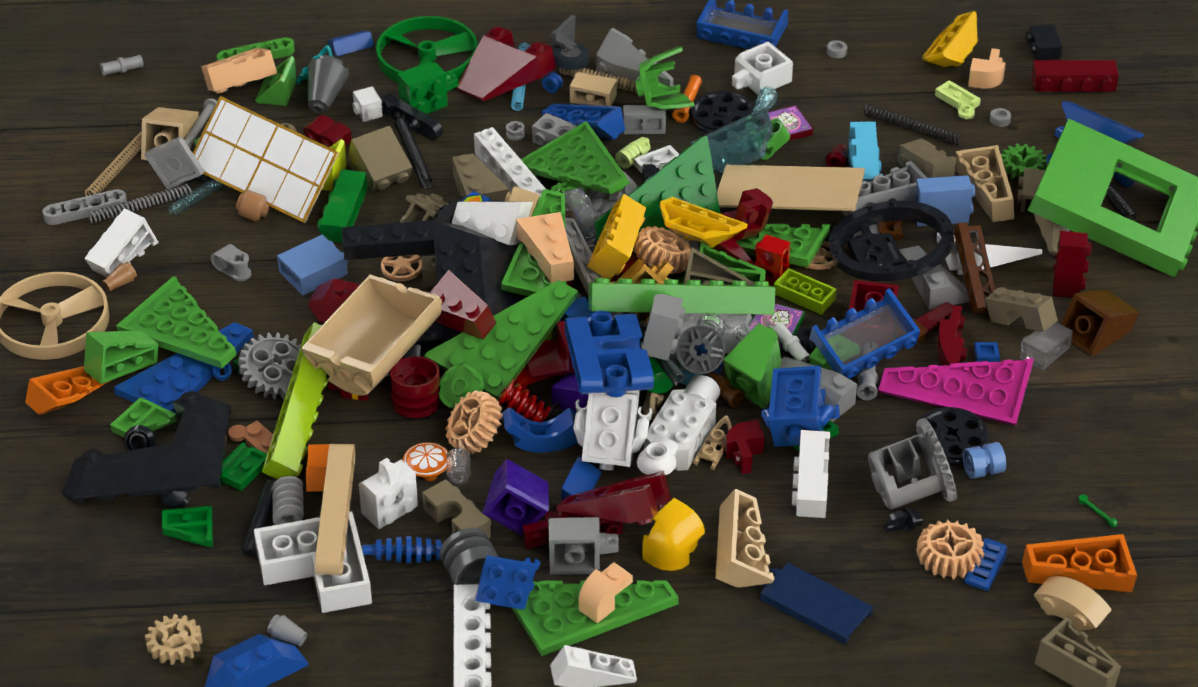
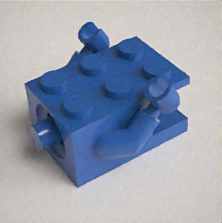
[761,366,840,447]

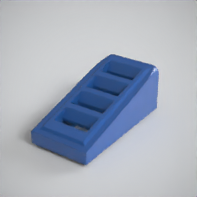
[964,538,1007,592]

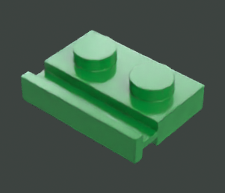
[219,442,267,491]

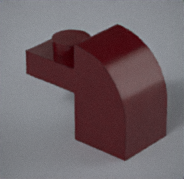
[726,420,764,474]

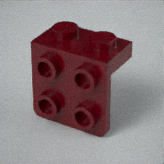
[527,321,574,379]

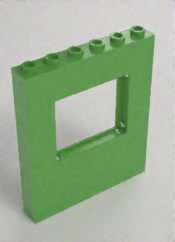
[1028,119,1198,277]

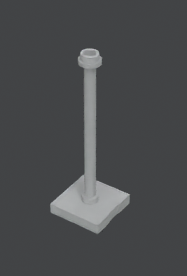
[144,98,217,190]

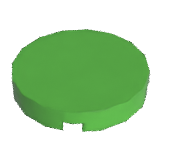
[439,364,484,410]

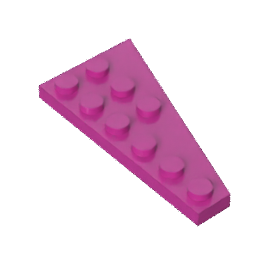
[878,358,1034,426]

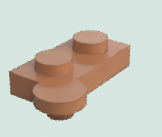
[228,421,273,454]

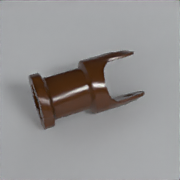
[708,371,745,408]

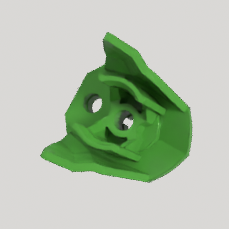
[636,47,695,109]

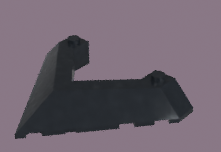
[62,391,231,503]

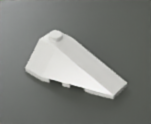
[946,243,1042,275]

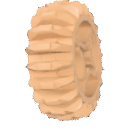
[634,226,691,274]
[445,390,503,455]
[917,519,984,580]

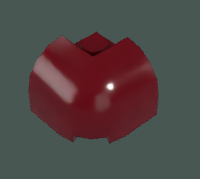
[722,188,773,241]

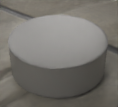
[826,40,847,58]
[990,108,1011,127]

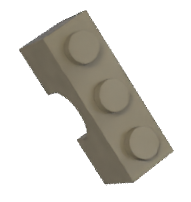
[985,287,1058,332]
[422,479,491,538]

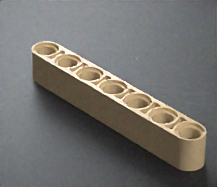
[315,444,355,575]

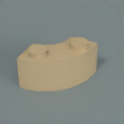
[1034,576,1111,632]

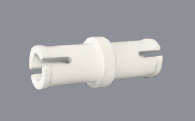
[773,322,810,363]

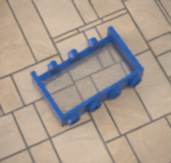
[697,0,788,49]
[809,288,920,379]

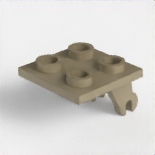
[400,194,449,223]

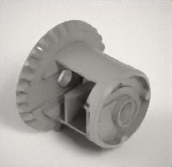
[868,418,957,510]

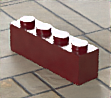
[1031,60,1119,92]

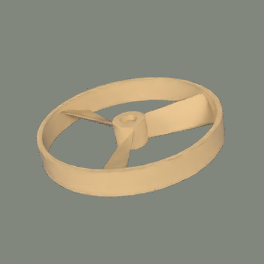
[0,272,109,360]

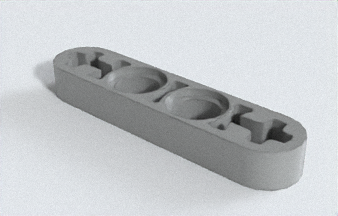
[43,189,127,225]

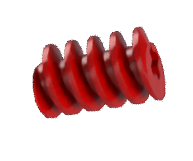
[499,379,551,422]

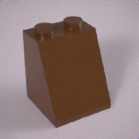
[1057,289,1140,356]

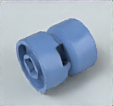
[963,442,1006,479]

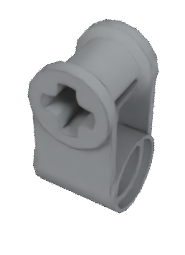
[211,244,251,282]

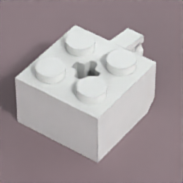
[732,42,793,96]
[359,458,418,529]

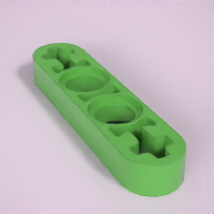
[217,38,295,61]

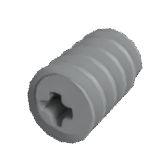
[272,476,304,525]

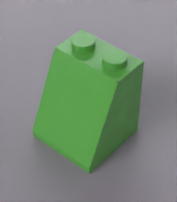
[723,323,782,409]

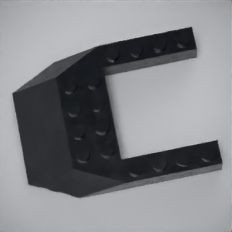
[342,220,529,354]

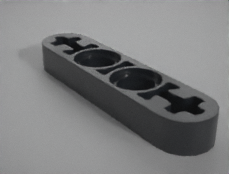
[380,94,443,141]

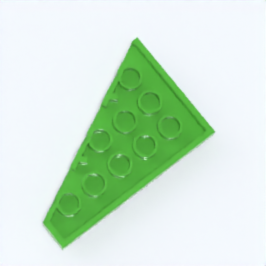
[520,121,630,195]
[425,280,578,401]

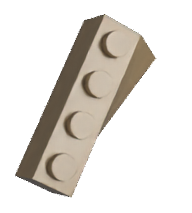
[716,489,774,588]

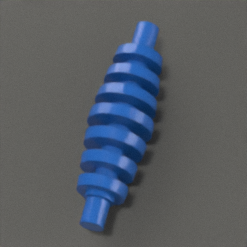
[362,536,443,564]

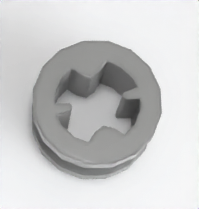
[506,121,525,141]

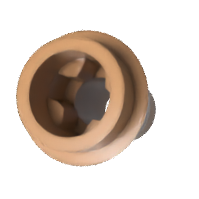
[102,262,137,292]

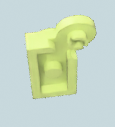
[935,81,980,119]

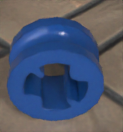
[542,72,563,93]

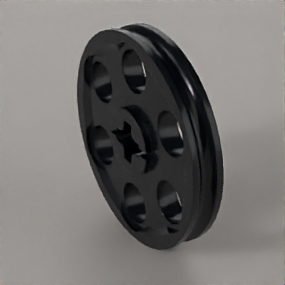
[691,91,754,136]
[916,407,988,465]

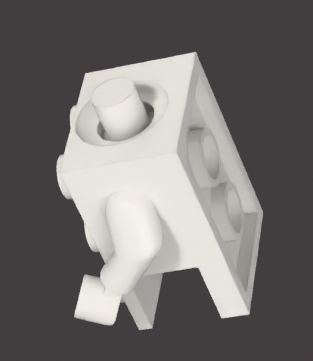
[574,390,652,470]

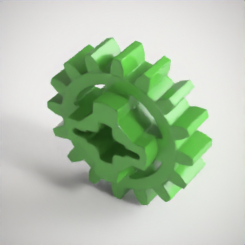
[1001,144,1047,178]

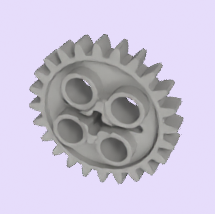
[238,332,301,399]

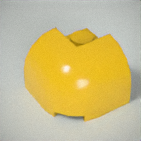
[643,498,705,571]

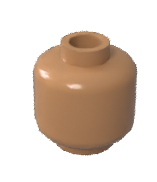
[236,190,270,222]

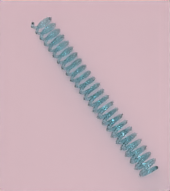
[168,178,224,215]

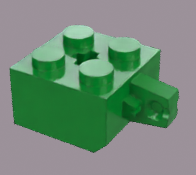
[397,62,459,114]

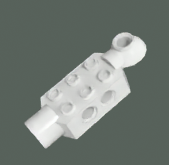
[637,375,720,475]

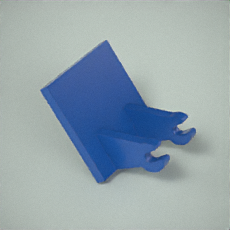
[475,555,540,610]

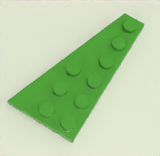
[501,189,566,296]
[698,224,830,267]

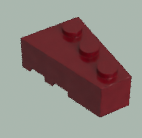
[1052,231,1092,298]

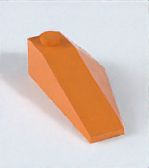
[25,366,111,414]

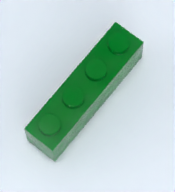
[317,169,368,243]

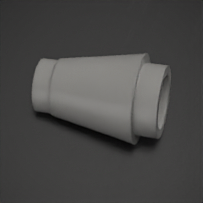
[267,614,307,646]

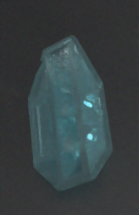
[691,108,773,173]

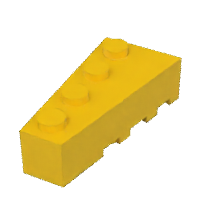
[587,194,646,281]

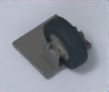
[551,15,589,70]

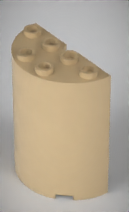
[301,275,442,395]

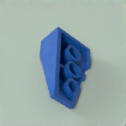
[542,104,625,140]

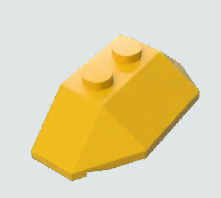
[922,11,977,67]
[660,197,747,248]

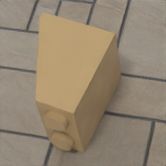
[141,107,199,160]

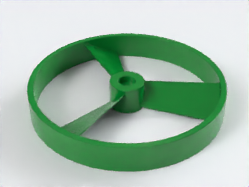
[376,16,478,83]

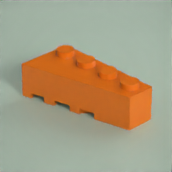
[1022,534,1137,592]

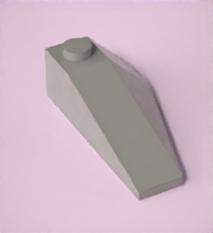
[596,28,673,86]
[780,357,857,422]

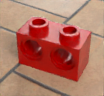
[754,234,790,286]

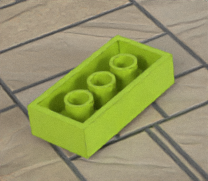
[774,268,837,315]

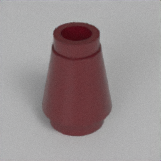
[825,144,847,167]

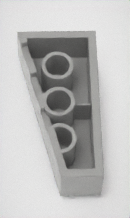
[842,161,927,216]

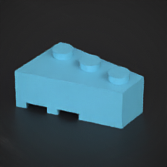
[848,122,883,182]

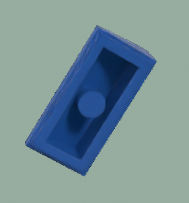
[328,30,374,56]
[561,457,601,500]

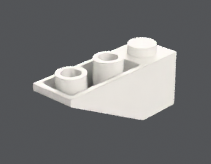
[551,645,637,687]

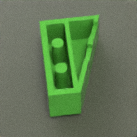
[700,242,766,283]
[84,331,159,384]

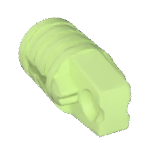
[615,137,651,169]

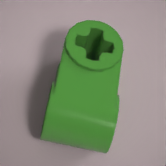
[748,118,790,160]

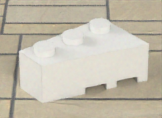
[792,430,830,518]

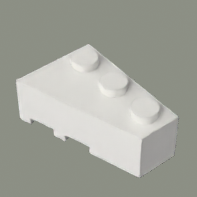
[452,202,533,245]
[85,208,158,278]

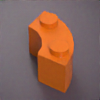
[306,444,330,492]

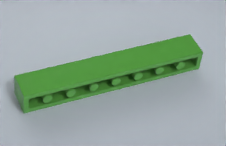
[588,278,775,315]

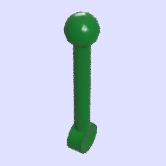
[1078,494,1118,528]

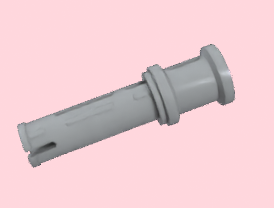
[856,342,879,400]

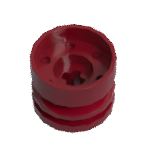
[390,356,441,418]

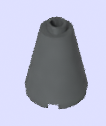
[308,55,349,114]

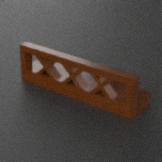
[953,222,995,315]

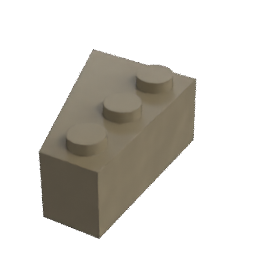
[897,138,956,178]
[452,153,510,202]
[684,247,755,285]
[1035,617,1121,687]

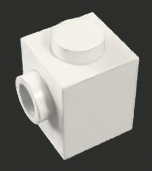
[353,87,382,122]

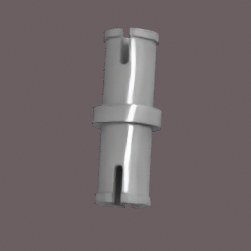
[100,55,143,76]

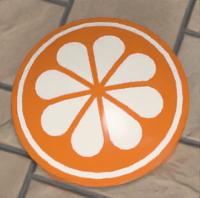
[403,442,451,481]

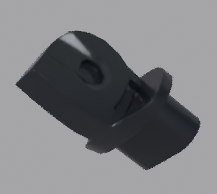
[883,507,923,532]

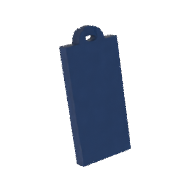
[760,563,873,645]

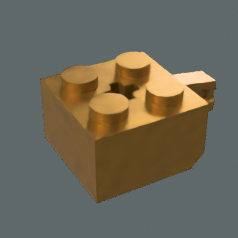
[616,258,674,325]

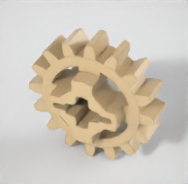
[145,614,203,665]

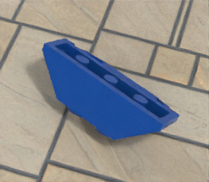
[1062,101,1144,145]
[205,634,308,687]

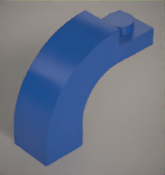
[502,407,578,453]

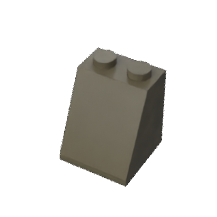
[346,126,413,191]

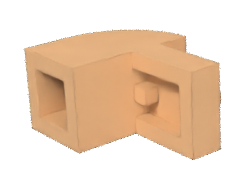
[968,48,1005,89]
[579,563,633,623]

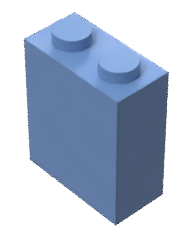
[914,175,975,226]
[277,235,348,295]

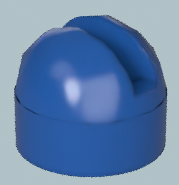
[213,363,232,381]

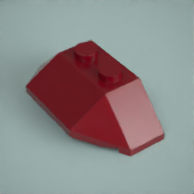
[308,278,360,324]

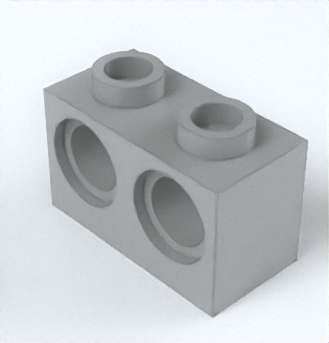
[532,113,577,147]

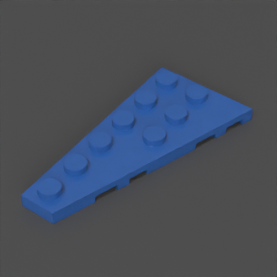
[113,322,254,414]

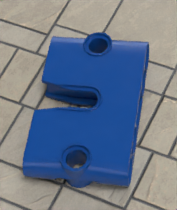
[565,311,654,397]

